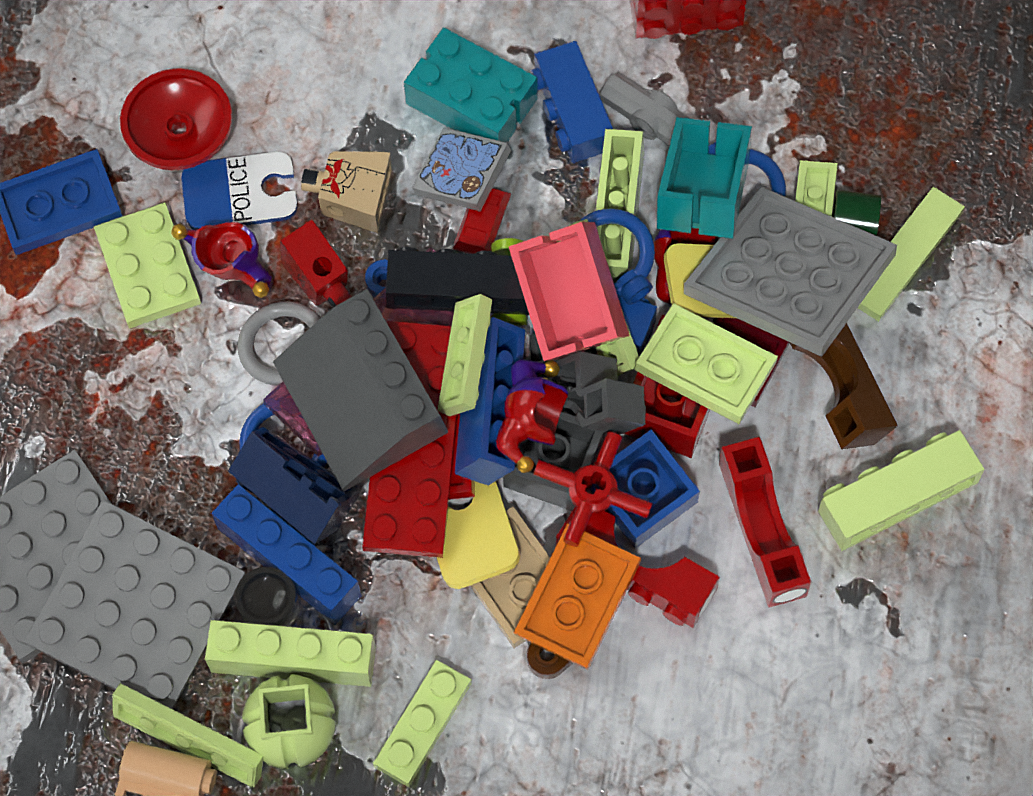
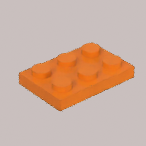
[513,523,641,670]

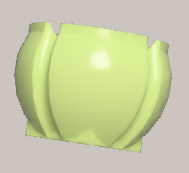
[242,674,336,769]

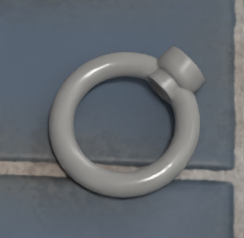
[238,301,321,386]

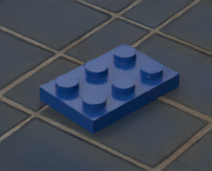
[0,149,123,255]

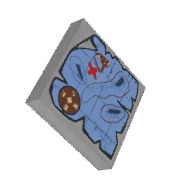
[412,128,511,211]

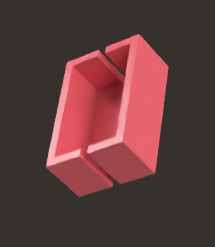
[509,222,630,361]

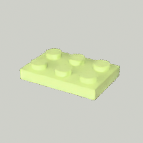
[94,203,201,329]
[635,303,778,424]

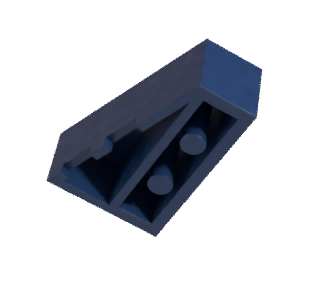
[228,427,360,544]

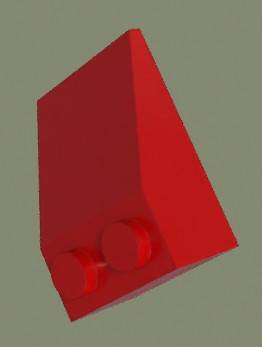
[623,314,710,459]

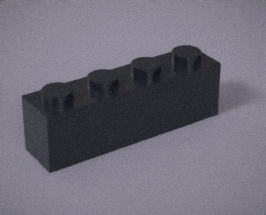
[386,247,529,315]

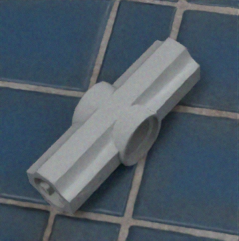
[600,72,690,146]

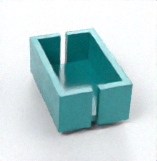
[403,27,538,143]
[657,117,752,239]

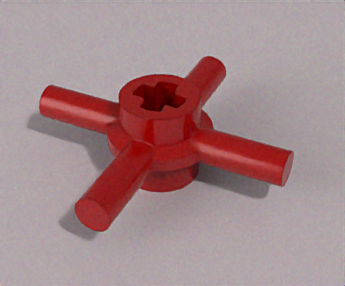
[534,432,653,547]

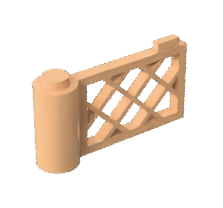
[115,741,217,796]

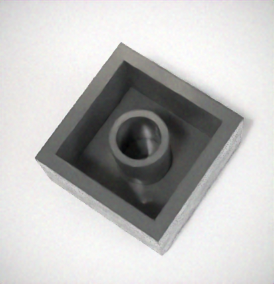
[503,412,605,511]

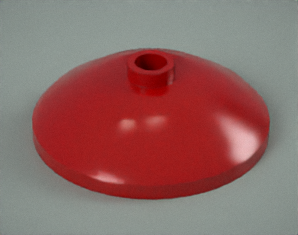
[120,68,232,170]

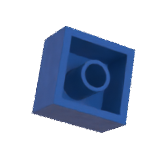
[589,430,700,549]

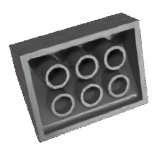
[273,289,448,491]

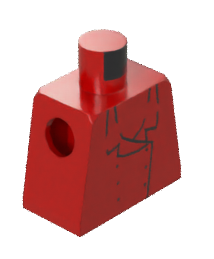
[280,219,352,308]

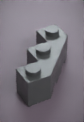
[530,333,646,434]

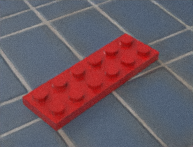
[362,321,457,558]

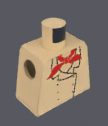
[301,151,393,232]

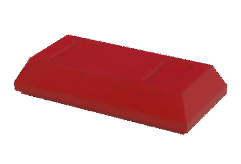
[452,188,511,254]

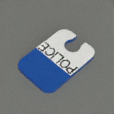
[181,152,298,230]

